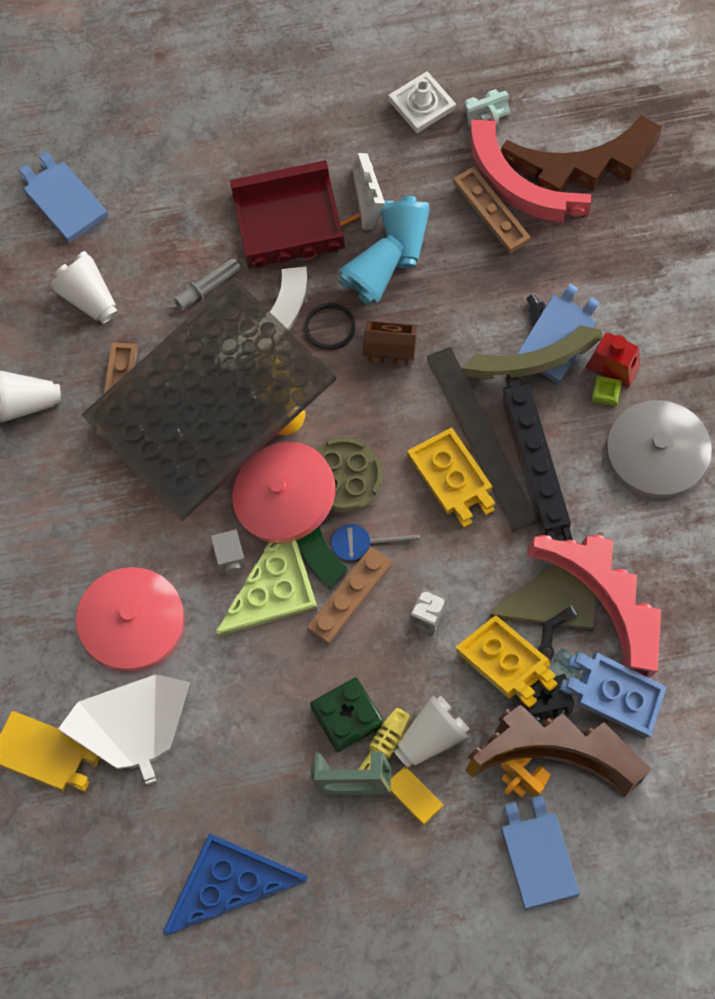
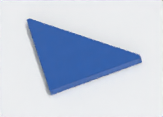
[163,833,308,936]

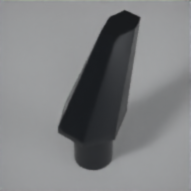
[526,294,546,327]

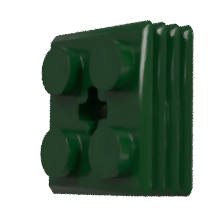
[310,677,384,752]

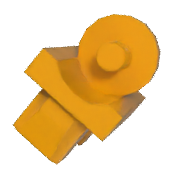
[500,758,551,798]

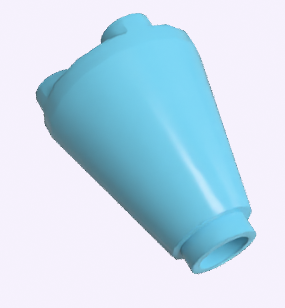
[380,196,430,269]
[338,235,404,306]

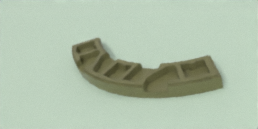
[462,325,603,379]

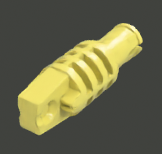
[357,708,411,770]

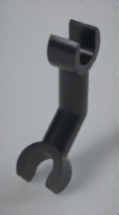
[537,605,578,660]

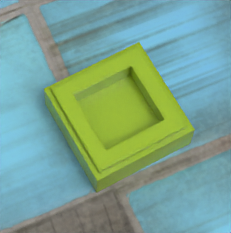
[591,375,622,407]

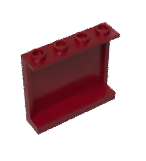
[230,160,345,268]

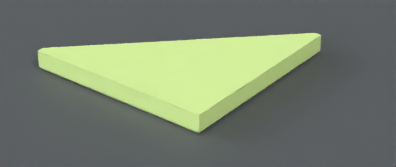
[216,540,317,637]

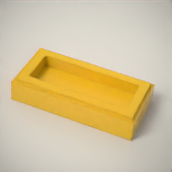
[391,766,444,826]

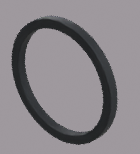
[305,303,355,350]

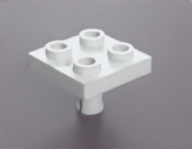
[388,71,456,133]

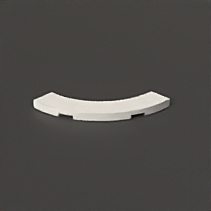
[213,267,307,370]

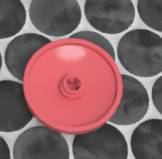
[232,442,335,543]
[76,567,184,672]

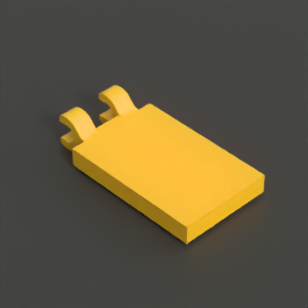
[407,427,495,528]
[455,615,558,708]
[0,711,101,792]

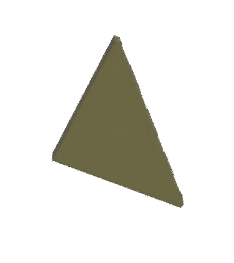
[490,532,603,631]

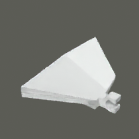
[58,674,190,786]

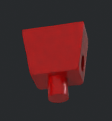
[585,332,640,388]

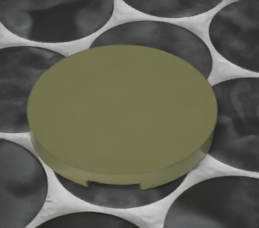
[316,438,383,513]

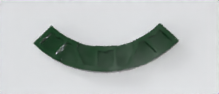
[296,526,348,590]

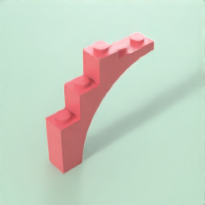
[527,535,661,678]

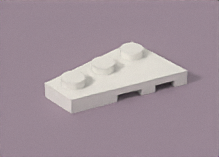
[352,153,385,230]

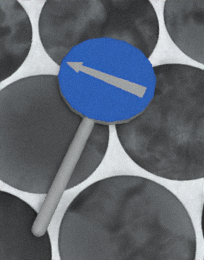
[331,524,420,561]

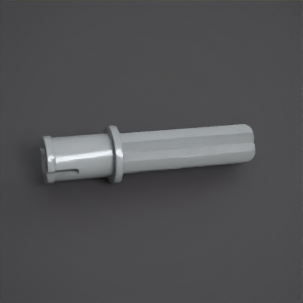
[173,259,241,311]

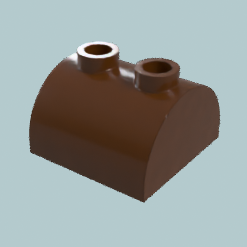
[363,320,418,366]

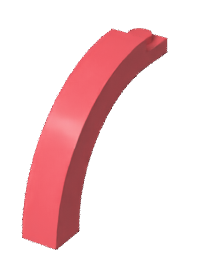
[470,120,591,223]

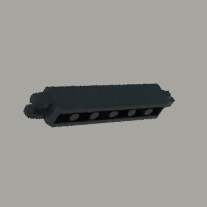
[503,375,573,541]

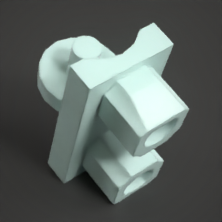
[465,89,510,128]

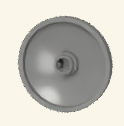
[606,400,712,499]

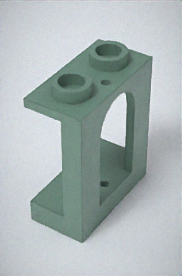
[310,752,392,795]

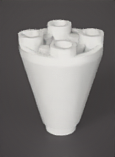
[50,251,118,324]
[0,371,61,422]
[394,695,470,768]

